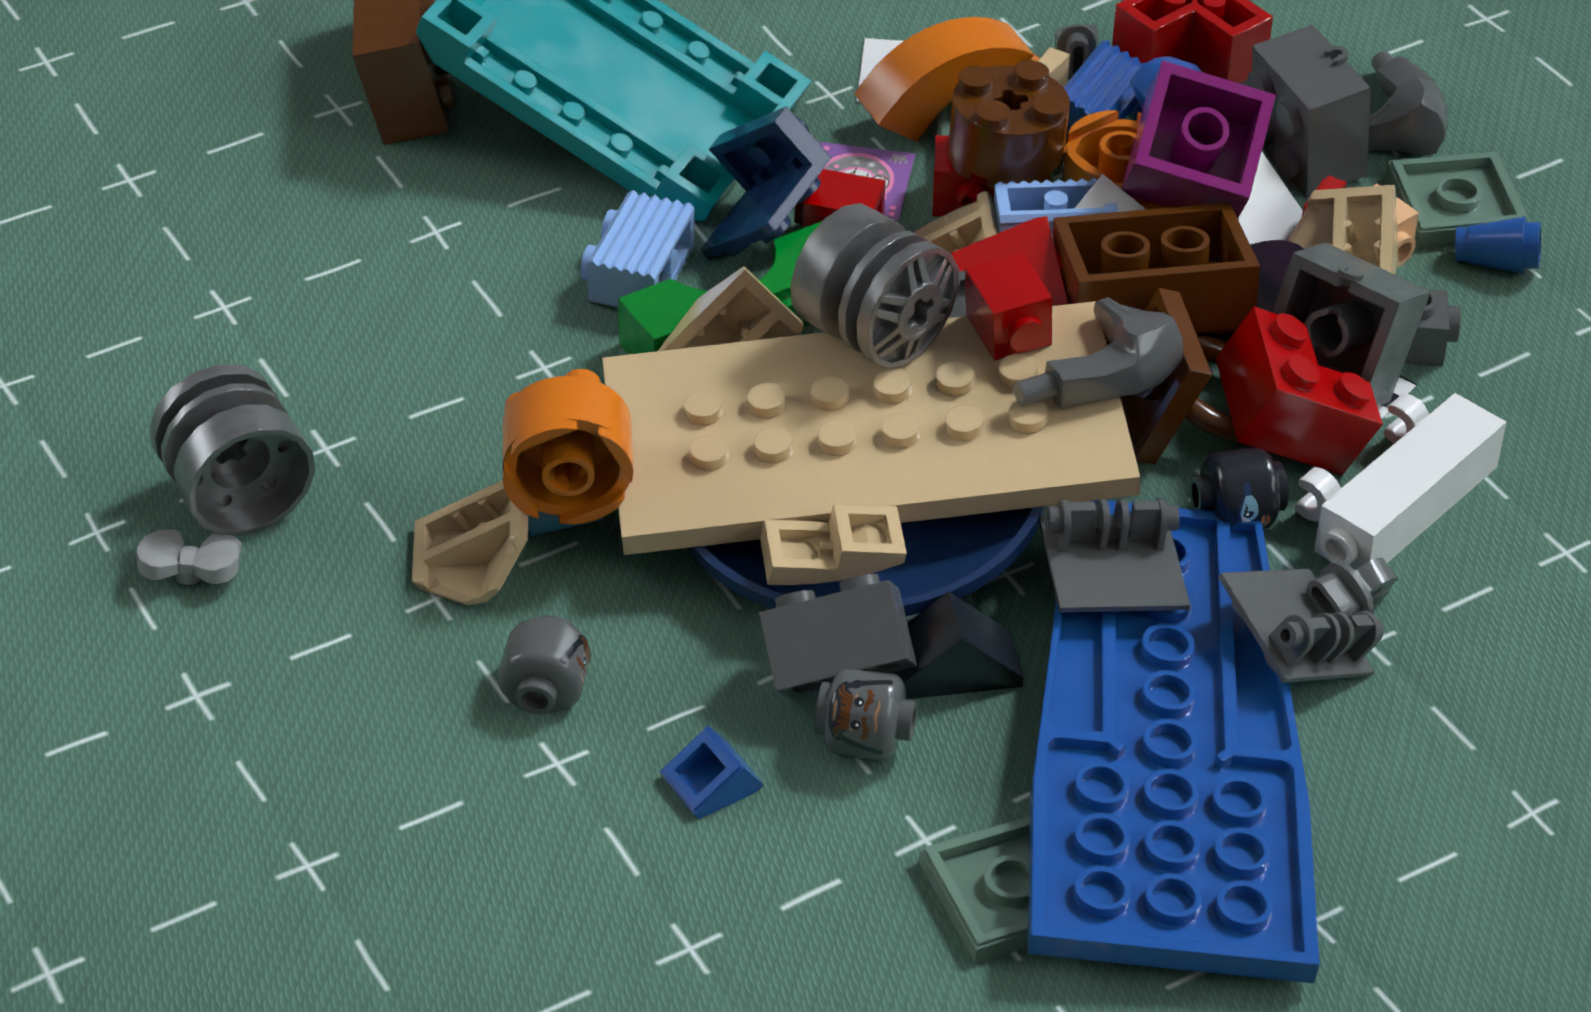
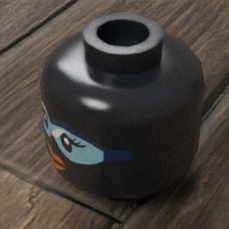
[1190,447,1289,529]

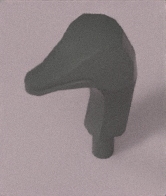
[1368,51,1448,155]
[1013,297,1184,408]

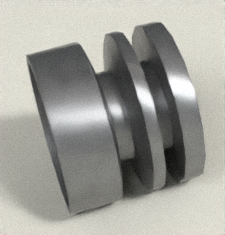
[791,203,959,369]
[149,365,315,535]

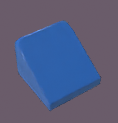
[659,725,764,819]

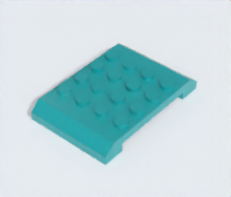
[416,0,812,221]

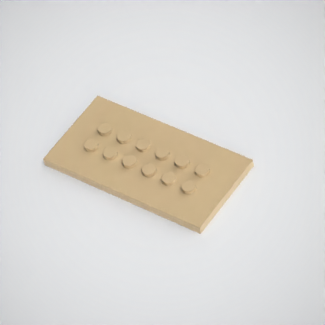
[602,301,1140,555]

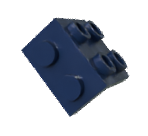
[701,106,832,259]

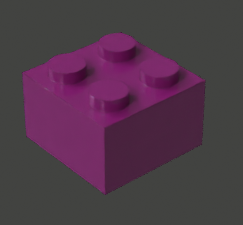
[1121,60,1276,218]

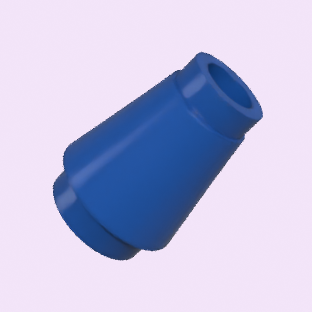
[1455,216,1541,275]

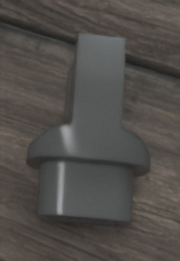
[1055,24,1099,80]
[1306,558,1398,617]

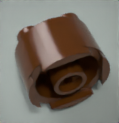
[948,60,1070,189]

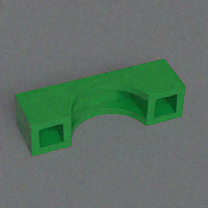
[618,221,822,355]

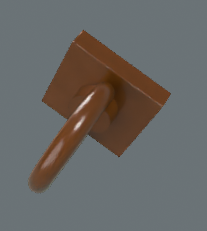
[1120,288,1244,465]

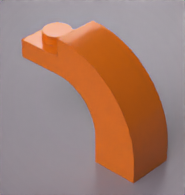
[854,17,1040,142]

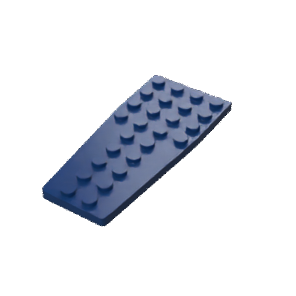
[1027,500,1320,983]

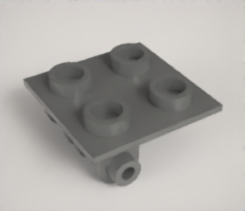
[1039,498,1191,613]
[1218,569,1384,683]

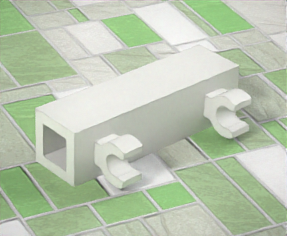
[1295,393,1507,570]

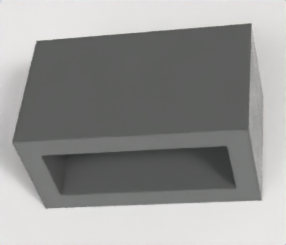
[759,574,917,697]

